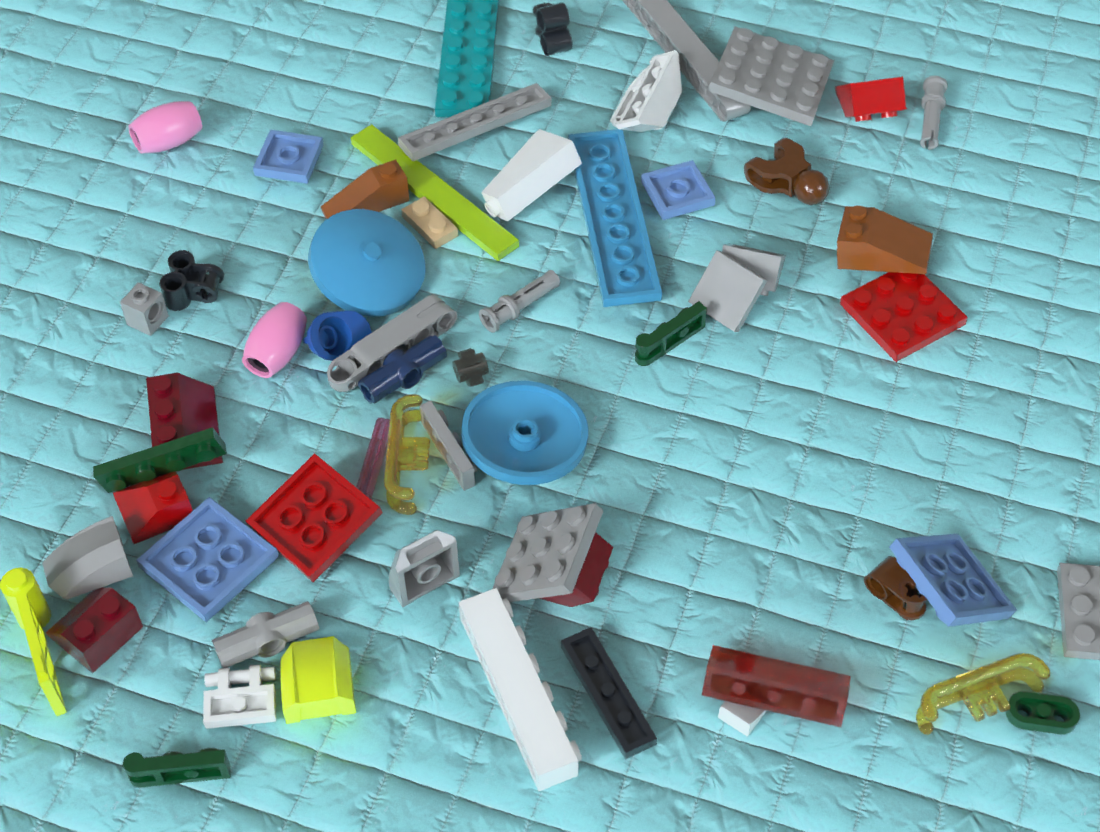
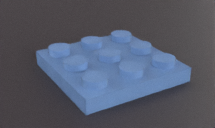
[136,497,279,623]
[889,534,1017,627]

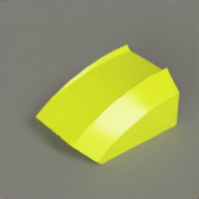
[280,636,356,724]

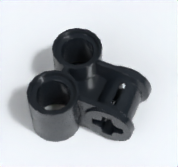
[532,2,572,56]
[159,250,224,311]

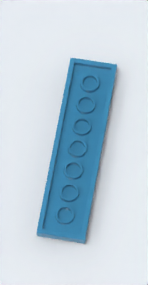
[568,129,662,307]

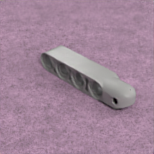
[327,294,457,392]

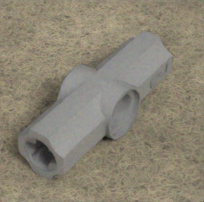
[212,601,320,668]

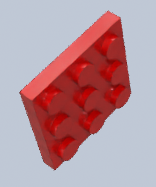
[840,272,968,362]
[245,453,383,582]

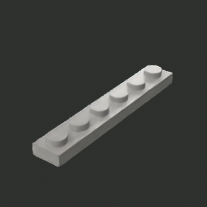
[398,83,551,162]

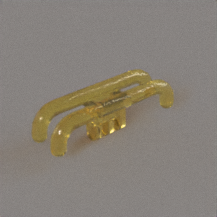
[384,394,430,515]
[916,653,1051,735]

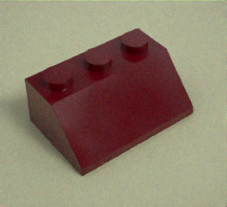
[146,372,223,470]

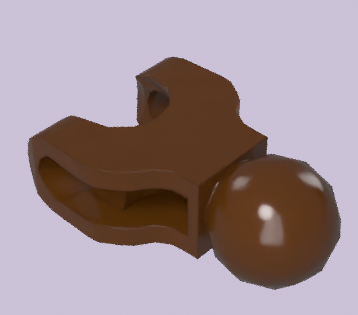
[744,137,830,206]

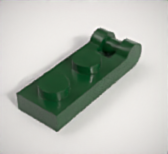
[635,301,707,366]
[123,748,230,788]

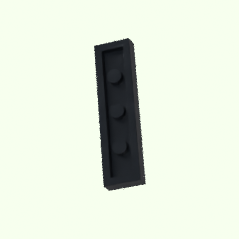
[561,627,657,759]

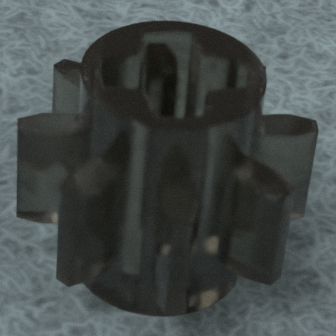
[452,348,489,387]

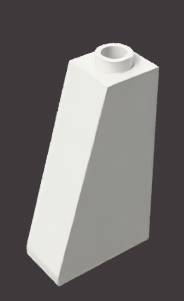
[481,129,582,221]

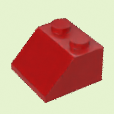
[835,77,906,122]

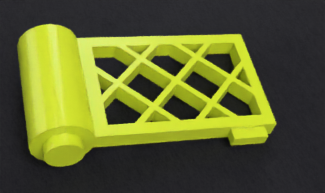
[0,567,67,716]

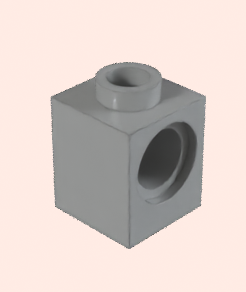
[120,282,169,336]

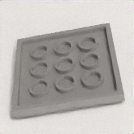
[708,26,834,126]

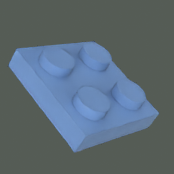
[253,130,324,184]
[641,160,716,220]

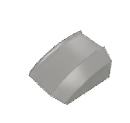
[42,516,133,600]
[389,530,460,607]

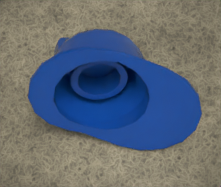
[303,311,372,361]

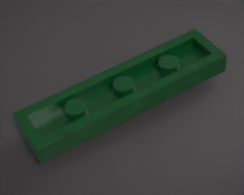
[93,427,227,493]

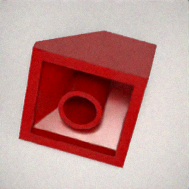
[113,472,193,544]

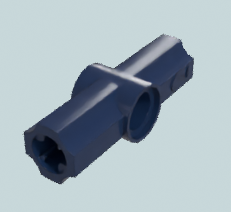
[358,335,447,404]

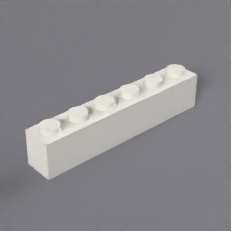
[459,588,582,791]

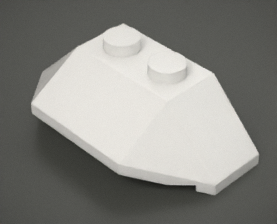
[610,50,682,132]

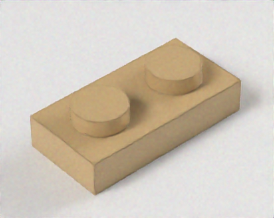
[401,197,458,249]

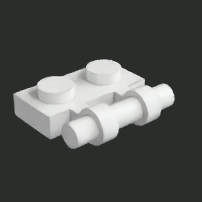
[203,664,276,729]

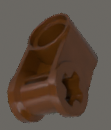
[864,556,927,621]

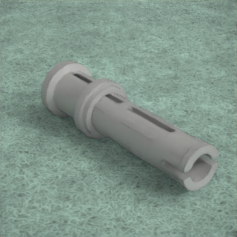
[920,76,948,150]
[479,270,560,333]

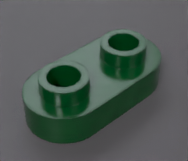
[1005,691,1080,735]

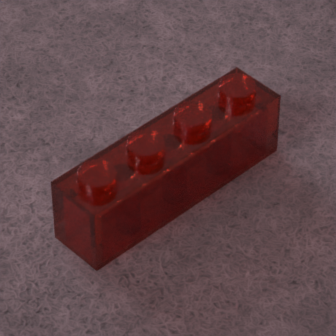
[702,645,851,727]

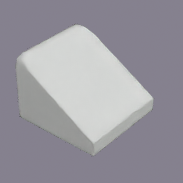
[718,690,767,737]

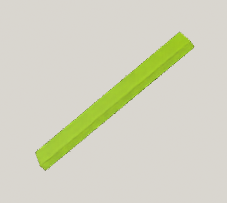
[351,124,519,261]

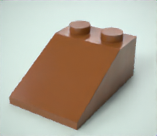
[837,205,933,274]

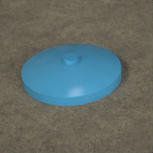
[308,209,425,316]
[461,381,588,485]

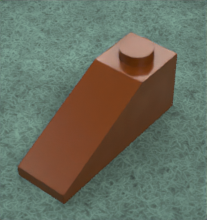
[321,159,410,219]

